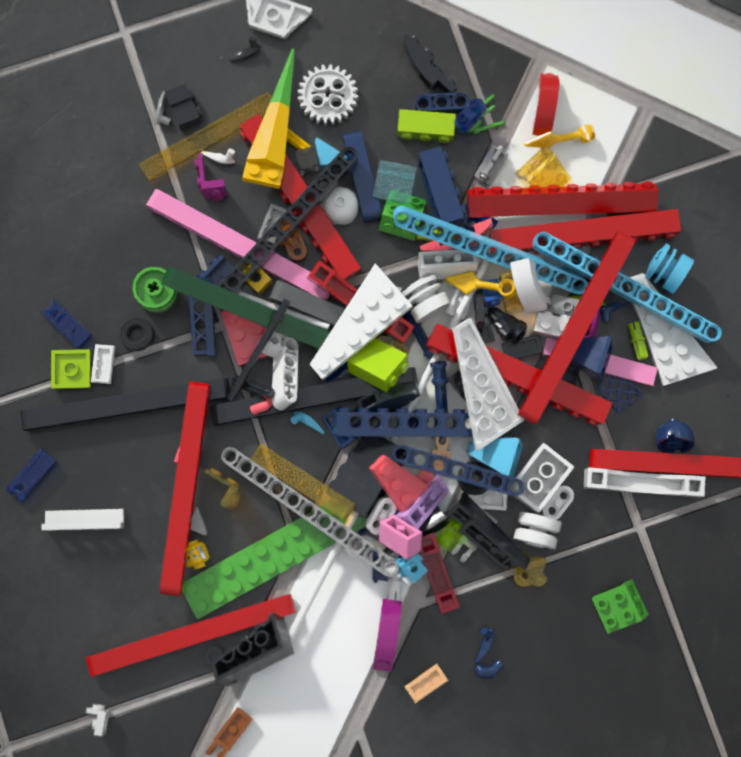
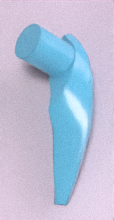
[291,411,324,435]

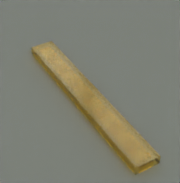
[139,91,272,181]

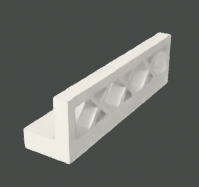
[42,509,124,531]

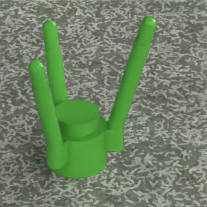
[462,95,505,134]

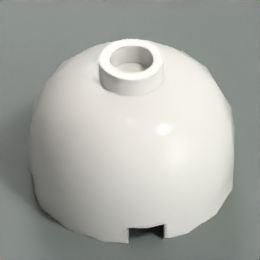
[322,187,359,225]

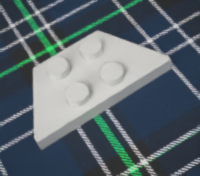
[246,0,313,39]

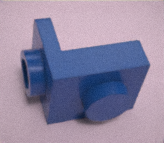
[480,278,504,307]

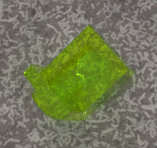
[436,518,464,552]

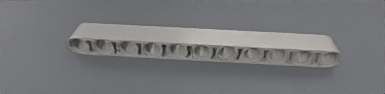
[222,447,400,578]

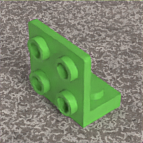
[592,579,649,633]

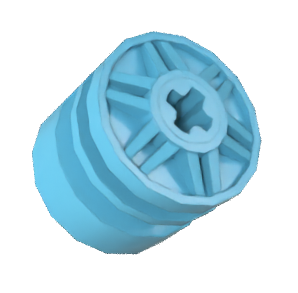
[645,243,694,294]

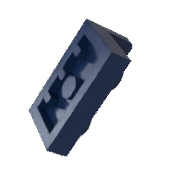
[196,255,234,286]

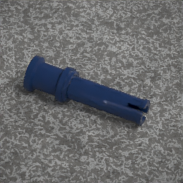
[430,361,449,420]

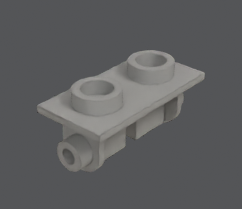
[474,145,509,186]

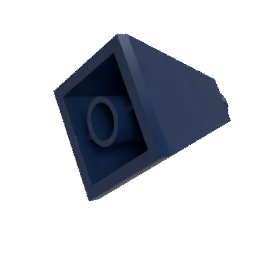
[570,336,613,383]

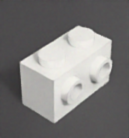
[532,311,570,340]

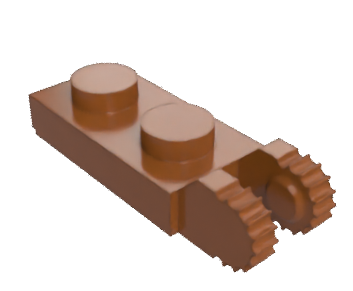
[205,707,253,757]

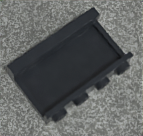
[326,436,406,519]

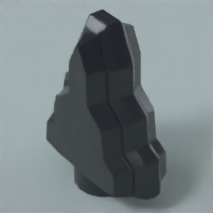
[487,306,528,343]

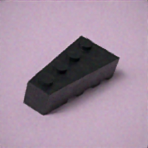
[211,612,295,687]

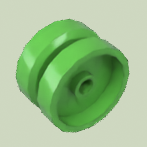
[132,267,178,313]

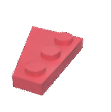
[369,455,429,513]

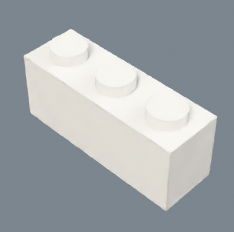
[418,249,478,279]

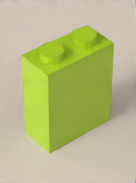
[347,338,409,392]

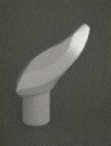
[155,91,171,126]

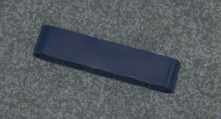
[342,130,382,222]

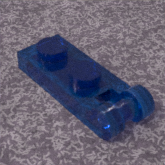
[41,299,92,349]
[5,449,57,503]

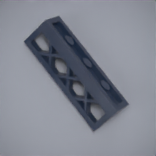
[189,277,216,356]

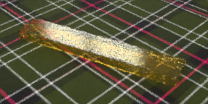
[251,444,356,521]

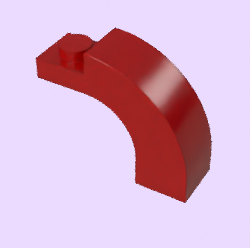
[532,73,560,136]

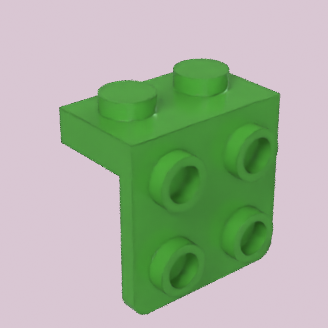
[379,191,426,241]

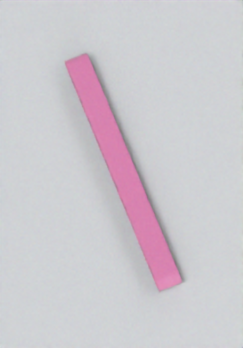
[146,189,330,301]

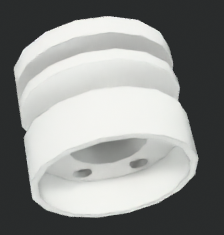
[402,275,451,323]

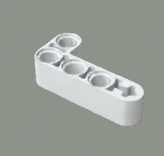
[257,331,298,410]

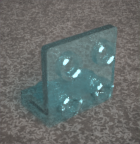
[373,160,417,204]

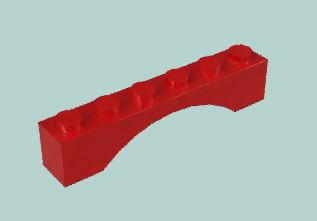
[306,260,415,343]

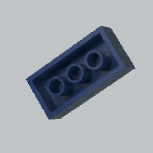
[417,146,466,232]

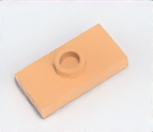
[404,664,448,703]

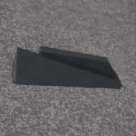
[446,492,530,570]

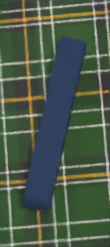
[391,445,525,497]

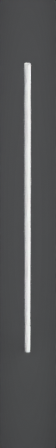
[288,260,489,641]

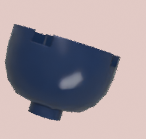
[655,419,694,454]

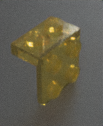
[203,468,242,511]

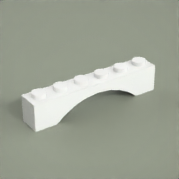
[583,468,705,498]

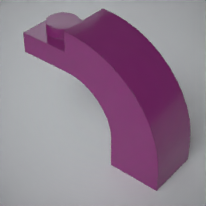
[372,599,402,672]

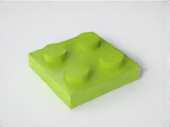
[51,349,91,389]

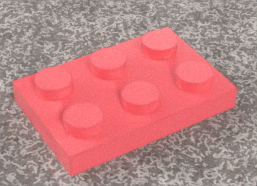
[221,311,269,366]

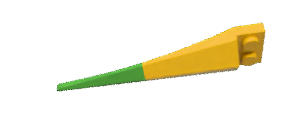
[242,48,295,189]

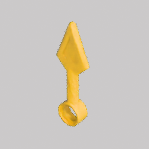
[524,125,596,149]
[445,271,517,298]

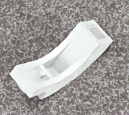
[510,258,551,314]

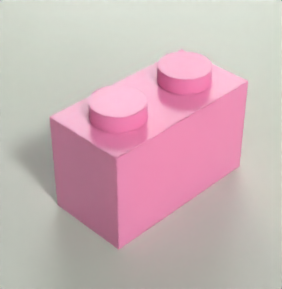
[379,515,422,559]

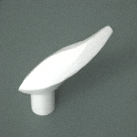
[201,149,235,164]

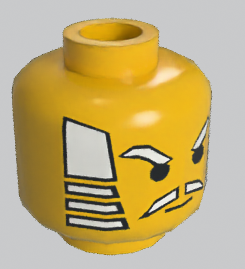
[185,540,210,570]

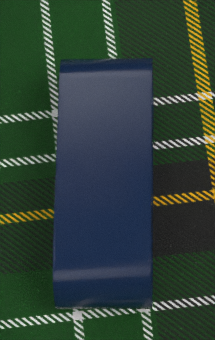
[414,92,469,115]

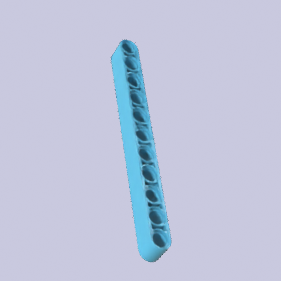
[393,206,588,294]
[532,232,722,343]

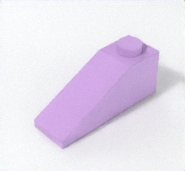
[394,476,450,529]

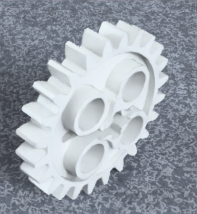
[298,64,358,125]

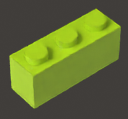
[397,109,456,143]

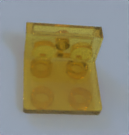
[515,148,571,187]

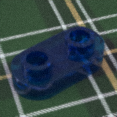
[454,98,486,132]

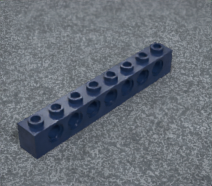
[333,408,473,437]

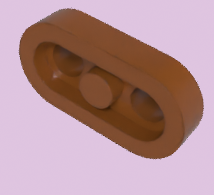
[282,224,307,262]

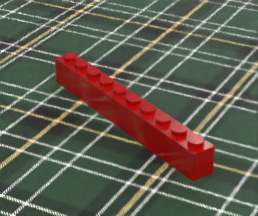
[239,113,361,281]
[467,181,659,218]
[489,209,681,258]
[425,323,612,426]

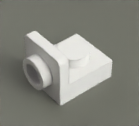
[86,704,110,736]

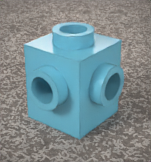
[395,553,428,584]

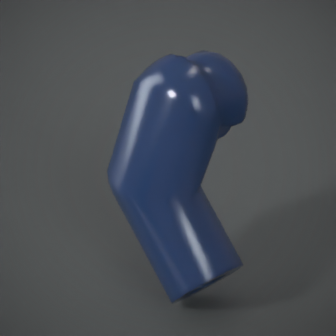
[474,659,504,679]

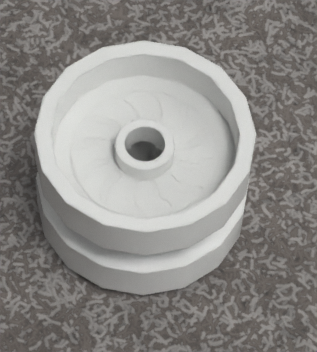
[513,512,562,549]

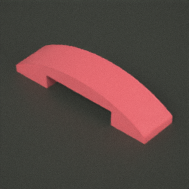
[420,218,493,252]

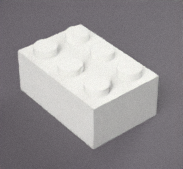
[510,443,574,514]

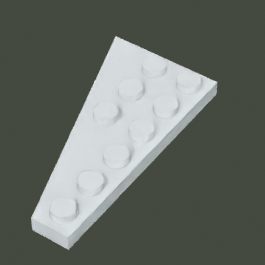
[310,264,412,380]
[625,273,717,387]
[452,318,524,450]

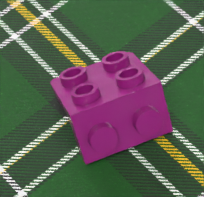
[195,153,228,201]

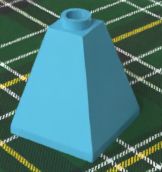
[466,438,523,477]

